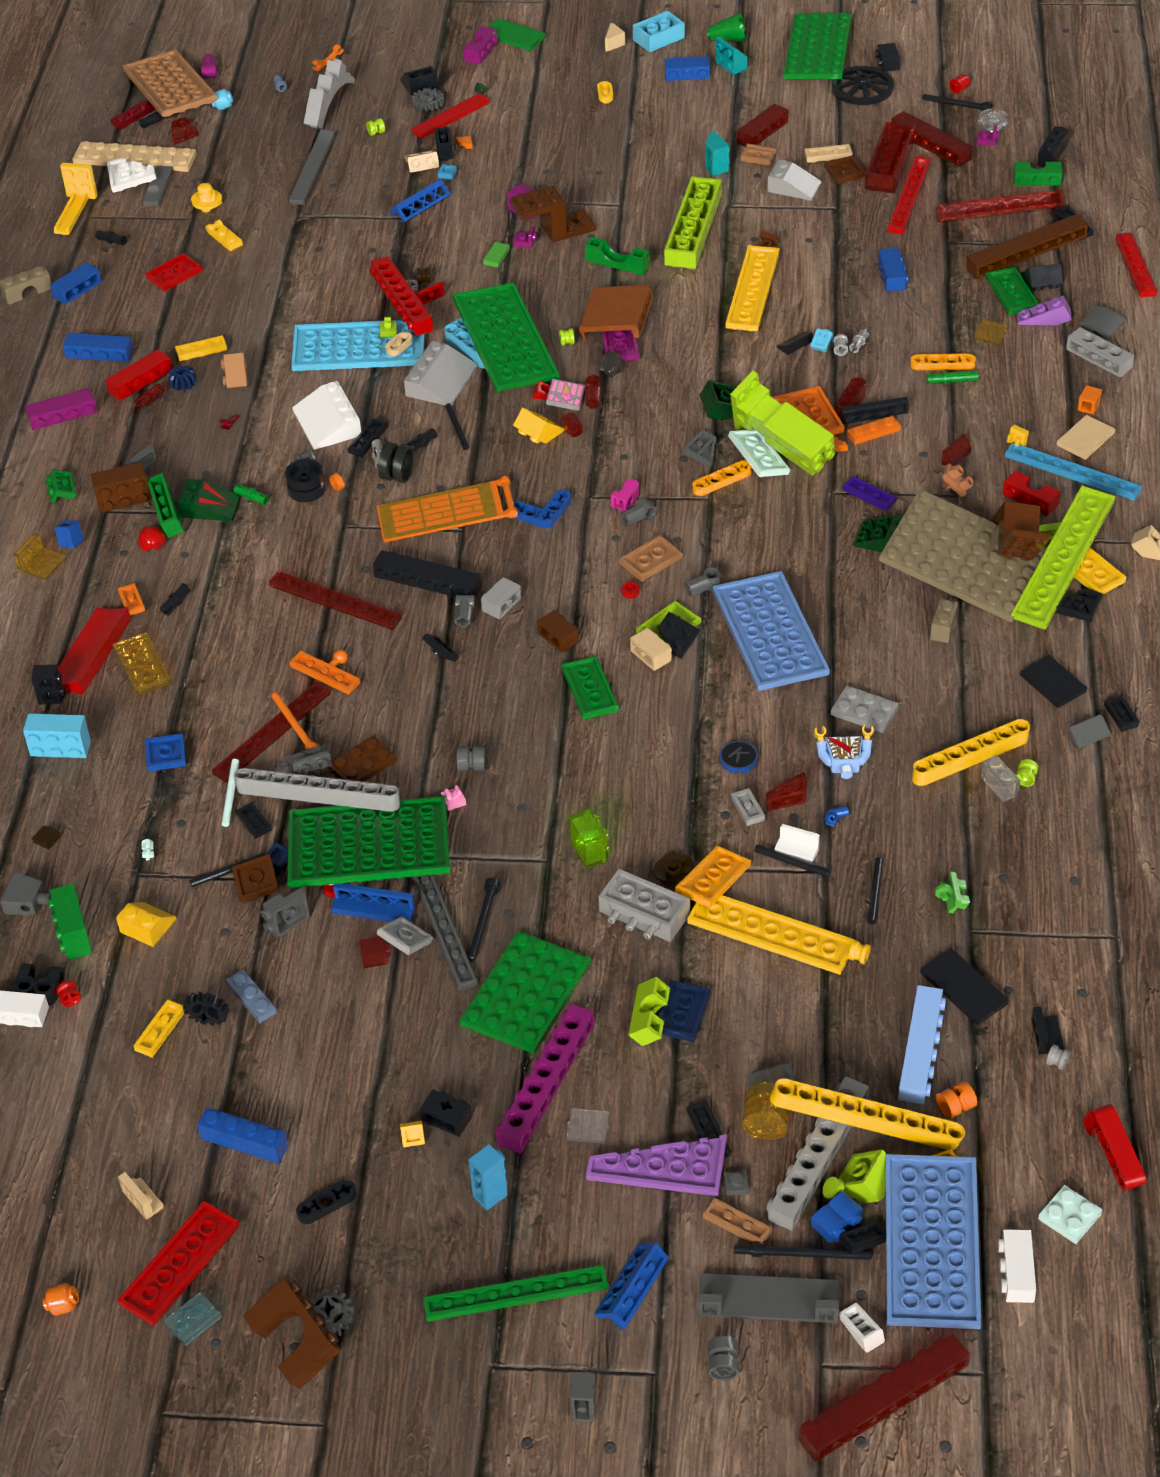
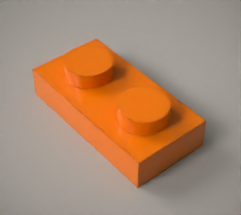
[117,583,145,616]

